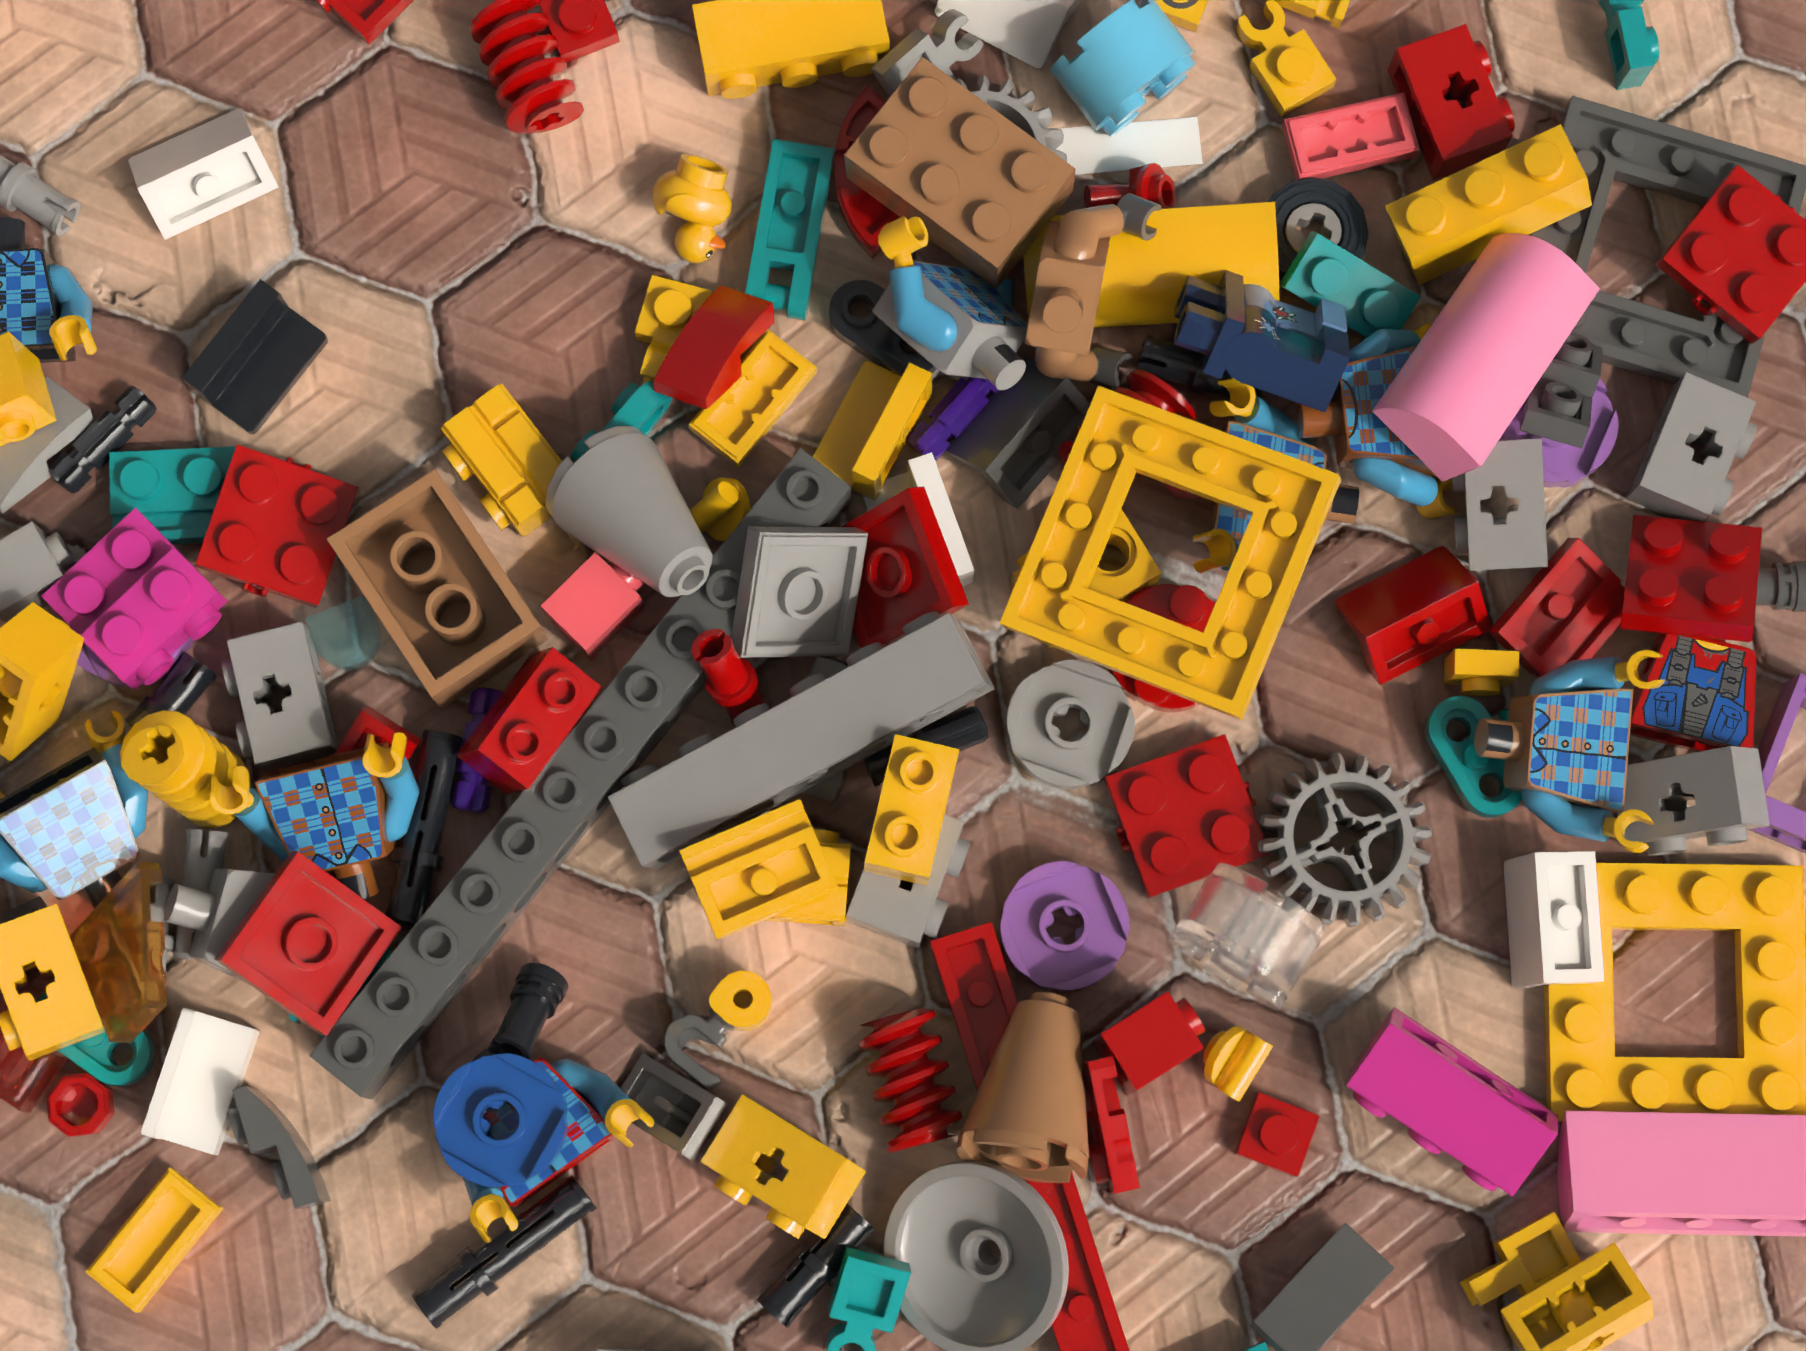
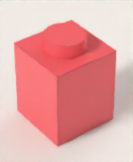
[540,552,645,661]

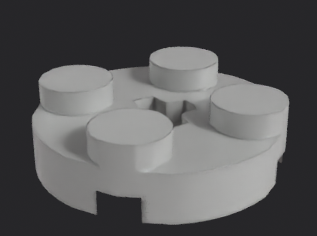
[1006,659,1135,789]

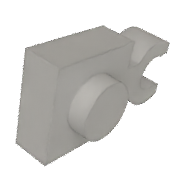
[870,9,984,98]

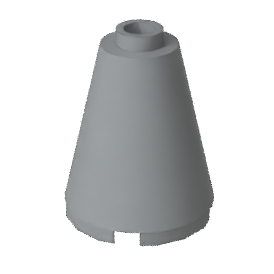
[545,426,712,597]

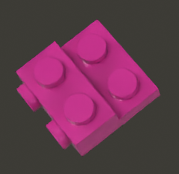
[41,507,228,690]

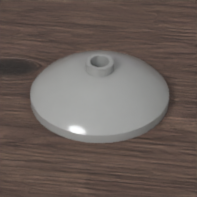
[884,1161,1069,1351]

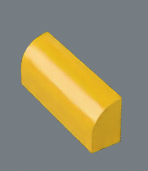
[1024,202,1280,328]

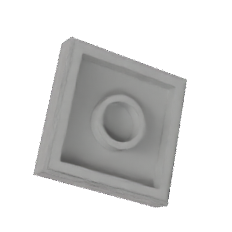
[731,526,868,658]

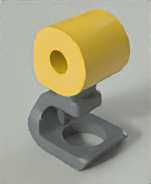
[664,970,772,1089]

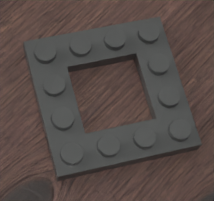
[1529,95,1806,398]

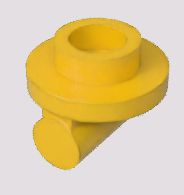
[690,477,751,541]
[1203,1026,1273,1102]

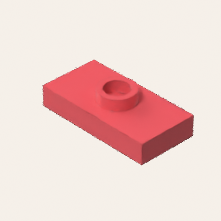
[1282,92,1420,181]

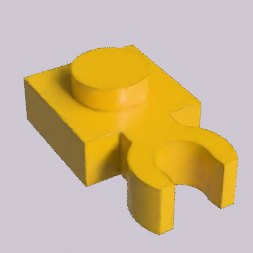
[1236,0,1337,118]

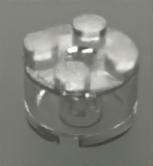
[1168,863,1326,1010]

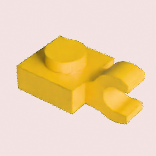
[635,275,712,385]
[1459,1212,1582,1306]

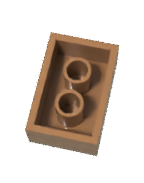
[844,57,1076,288]
[327,469,548,710]

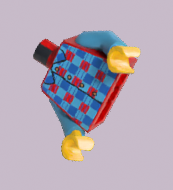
[463,1046,654,1243]

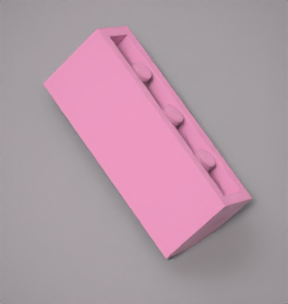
[1372,233,1600,482]
[1557,1111,1806,1236]

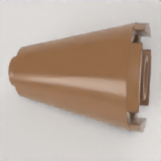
[956,992,1090,1183]

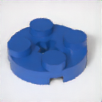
[433,1053,568,1187]

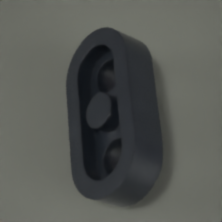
[829,280,937,376]

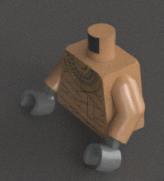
[1025,193,1161,389]

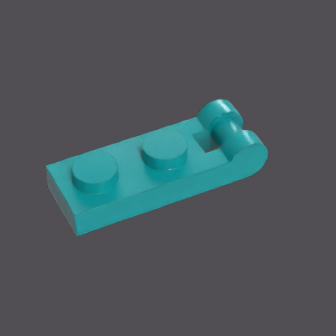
[745,139,835,321]

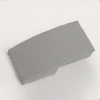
[0,376,94,514]

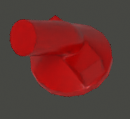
[1084,163,1175,209]

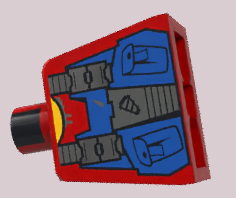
[1630,633,1756,752]

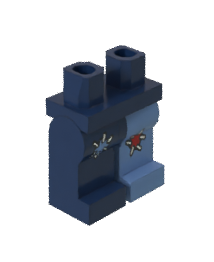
[1174,270,1350,412]

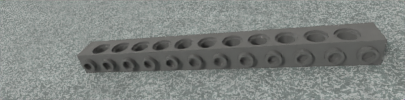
[310,448,852,1100]

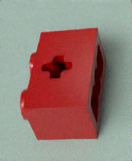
[1387,24,1515,180]
[456,647,602,794]
[1092,991,1205,1096]

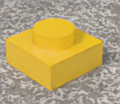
[1444,649,1519,696]

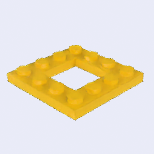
[999,386,1341,721]
[1544,863,1806,1122]

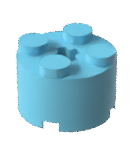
[1050,0,1196,137]

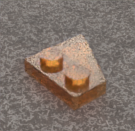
[70,861,167,1043]

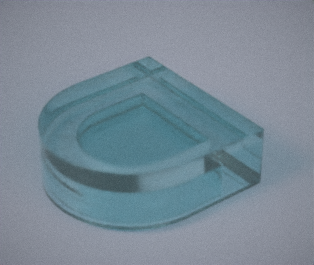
[305,595,381,670]

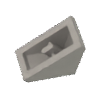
[621,1053,729,1161]

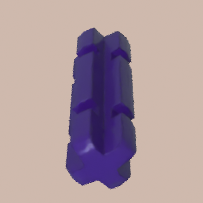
[907,377,999,462]
[451,687,502,813]

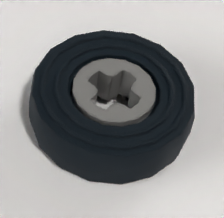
[1268,178,1369,281]

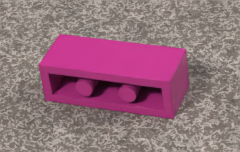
[1346,1007,1558,1197]

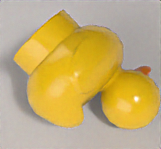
[652,154,732,264]

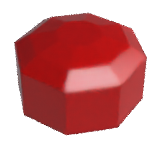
[46,1073,115,1137]

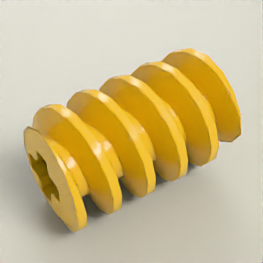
[120,710,252,828]

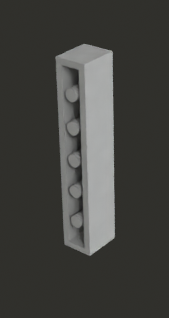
[608,612,995,869]

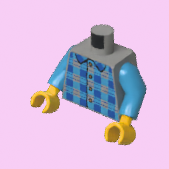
[872,216,1028,390]

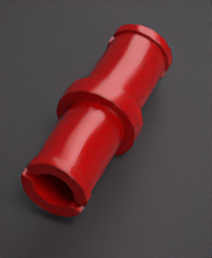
[691,629,770,728]

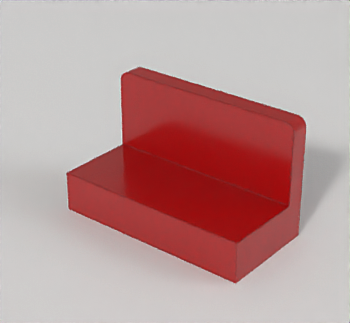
[1334,546,1491,685]

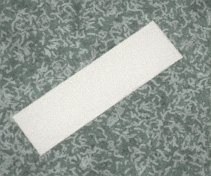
[1056,117,1203,175]

